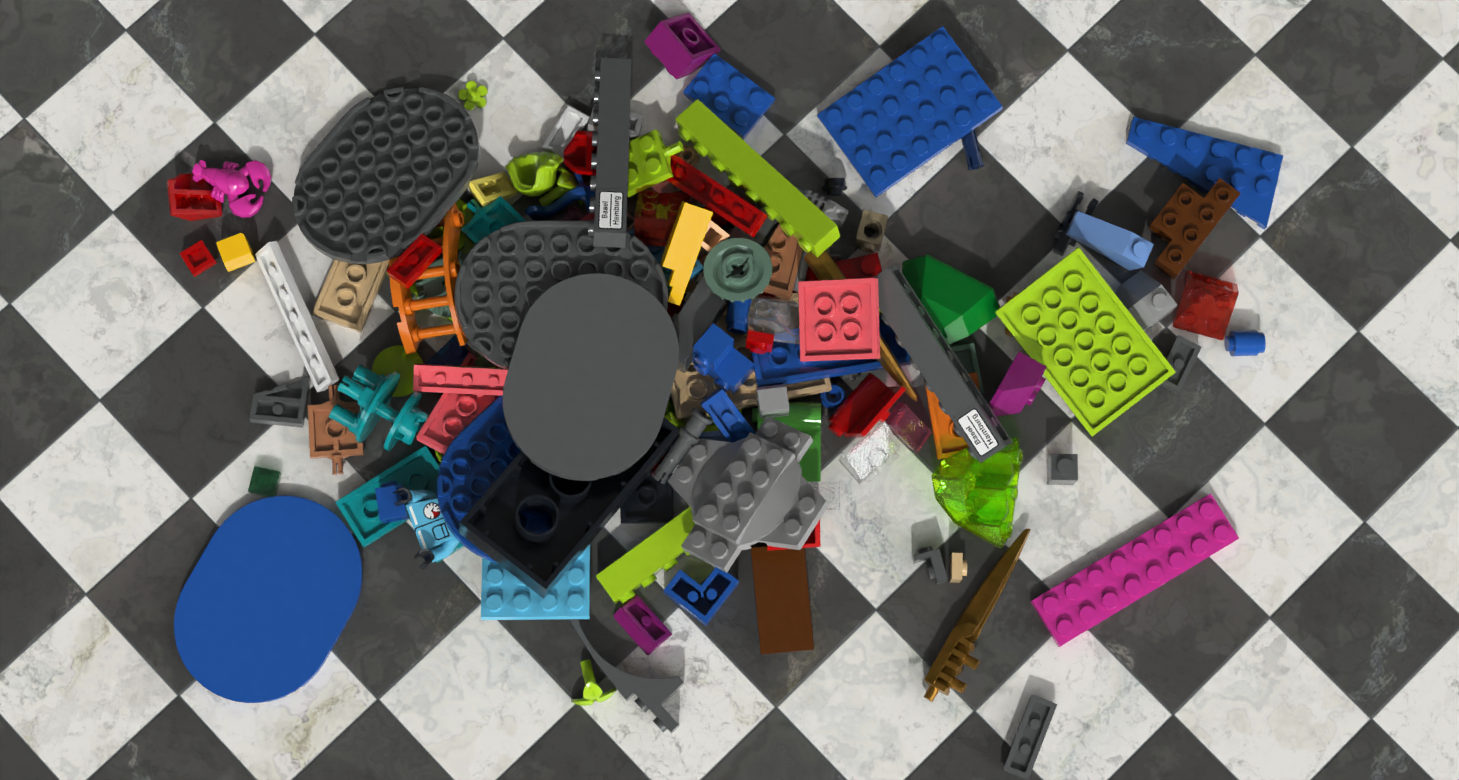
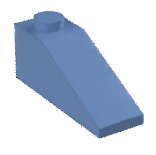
[1066,211,1154,271]

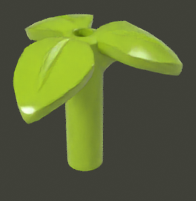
[539,167,583,207]
[571,660,617,706]

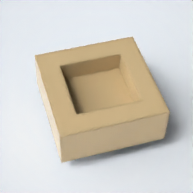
[949,553,967,583]

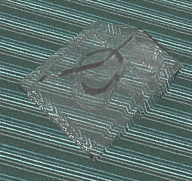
[748,295,800,344]

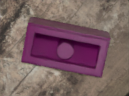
[613,595,672,655]

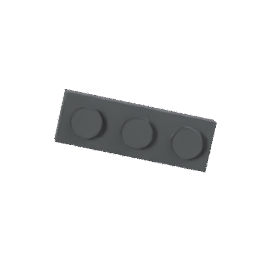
[1002,694,1057,780]

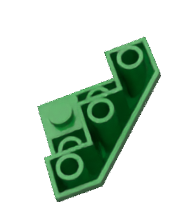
[902,254,1000,344]

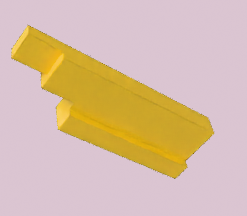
[660,201,713,306]

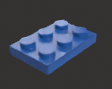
[683,53,775,140]

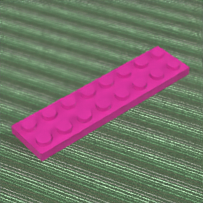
[1031,493,1239,647]

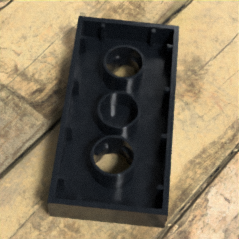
[458,418,680,599]

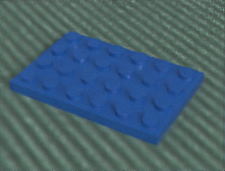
[817,26,1003,198]

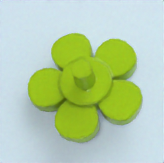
[458,81,488,111]

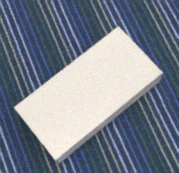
[542,104,590,158]

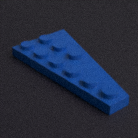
[1126,117,1283,230]

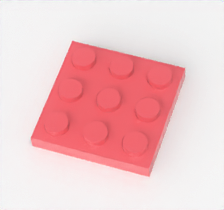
[798,278,880,362]

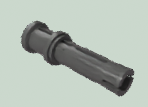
[651,408,713,484]

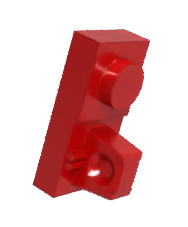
[386,234,443,289]

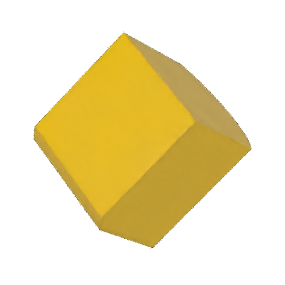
[216,233,256,272]

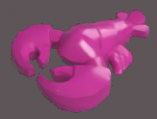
[192,160,272,218]

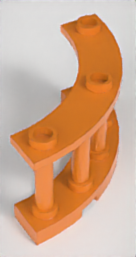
[389,203,467,354]

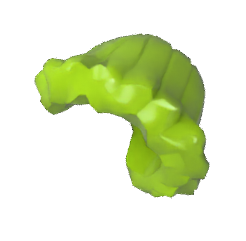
[505,151,563,197]

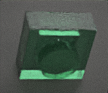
[248,466,282,497]

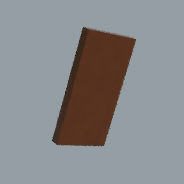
[751,546,814,655]

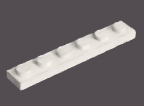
[255,241,339,392]

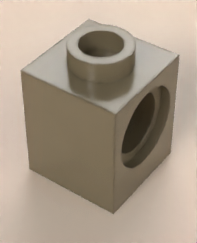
[855,210,888,253]

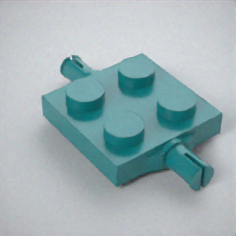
[461,196,526,245]

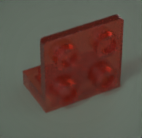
[634,190,690,246]
[1173,270,1239,340]

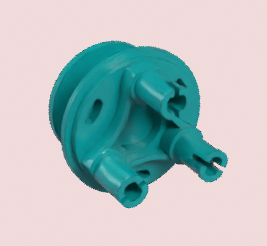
[329,364,427,451]

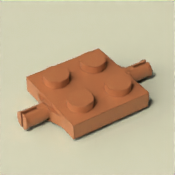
[308,385,364,475]

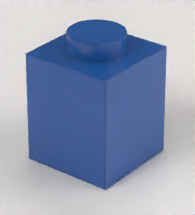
[375,481,409,524]

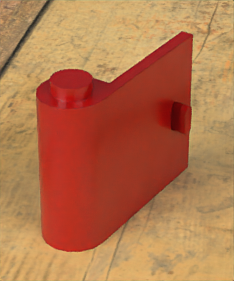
[828,373,906,437]

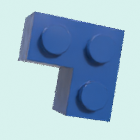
[693,323,754,395]
[663,567,739,627]

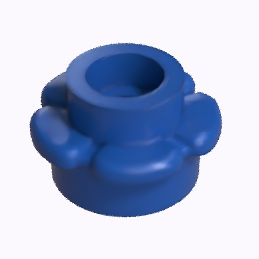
[820,384,846,409]

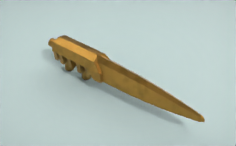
[804,250,917,401]
[923,529,1031,702]

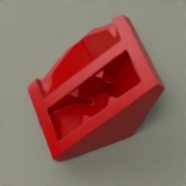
[563,130,597,175]
[167,173,222,221]

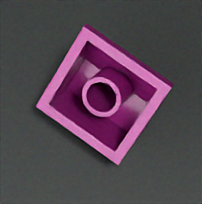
[644,12,721,80]
[989,352,1046,417]

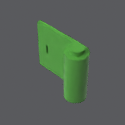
[752,402,821,483]

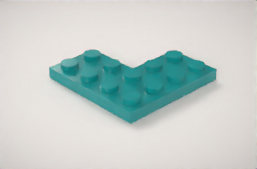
[335,445,464,563]

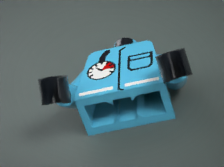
[392,488,459,569]

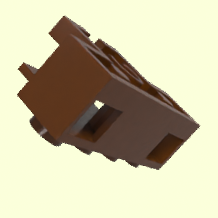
[1148,178,1241,280]

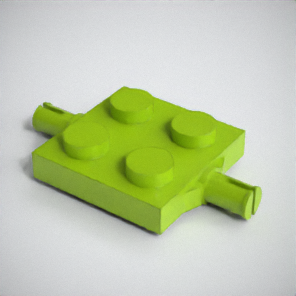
[627,129,684,197]

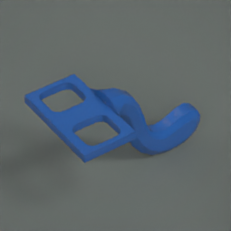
[525,173,595,220]

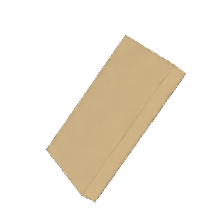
[312,259,389,333]

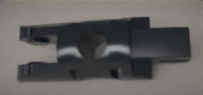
[1053,191,1099,256]

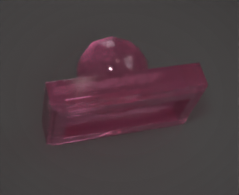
[884,402,932,453]

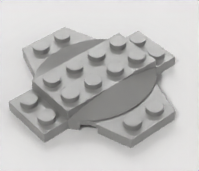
[668,416,829,573]

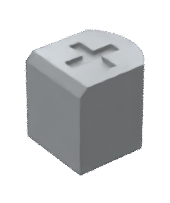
[756,384,789,419]

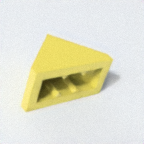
[469,172,518,207]

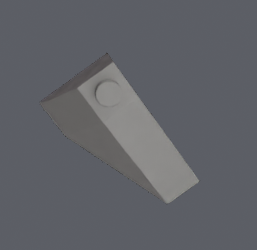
[1115,270,1178,332]

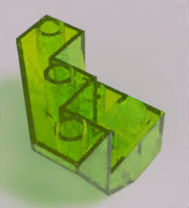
[931,438,1023,548]

